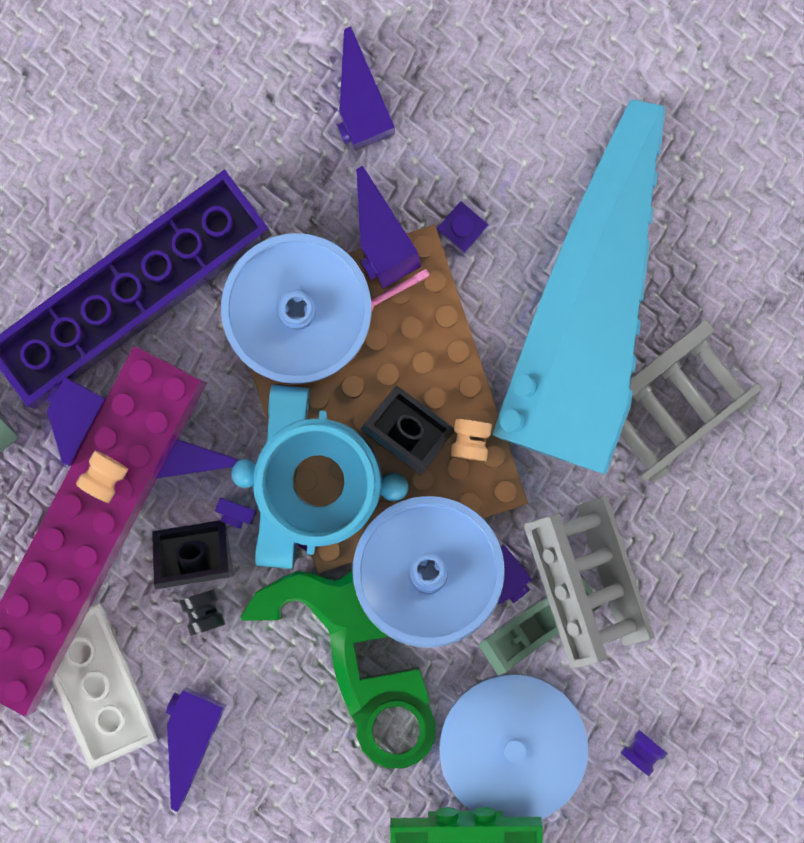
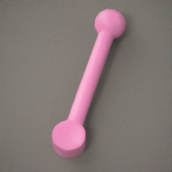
[371,269,430,311]

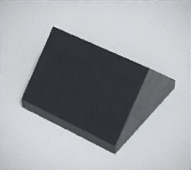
[361,385,454,475]
[152,520,234,589]

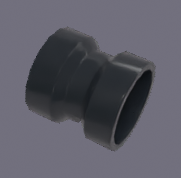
[179,589,226,636]

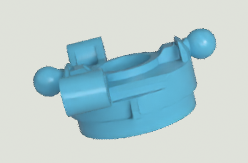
[231,384,409,569]

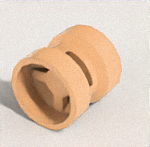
[450,419,492,462]
[76,451,128,503]

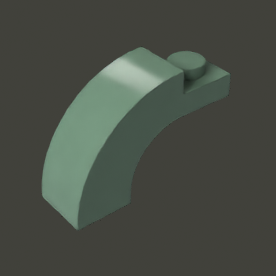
[478,574,602,676]

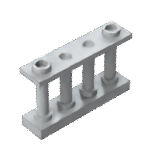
[620,320,762,483]
[523,496,655,669]

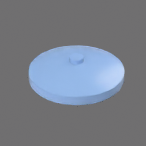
[221,233,372,384]
[353,496,504,648]
[439,674,588,819]

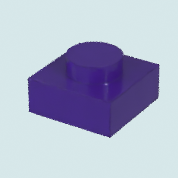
[437,201,489,254]
[215,497,257,529]

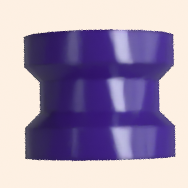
[620,730,668,776]

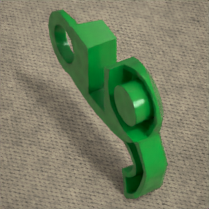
[241,569,436,769]

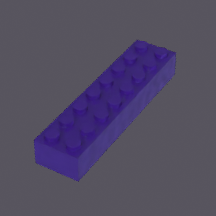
[0,169,272,409]

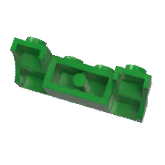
[390,807,543,843]

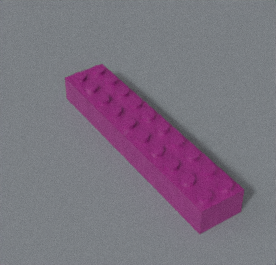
[0,346,207,717]

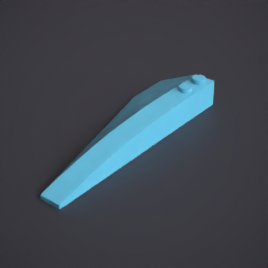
[492,99,666,475]

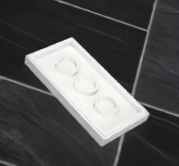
[52,603,160,770]

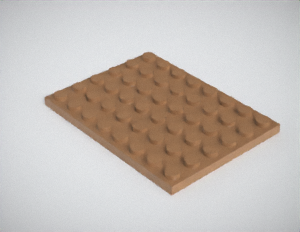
[250,224,528,574]

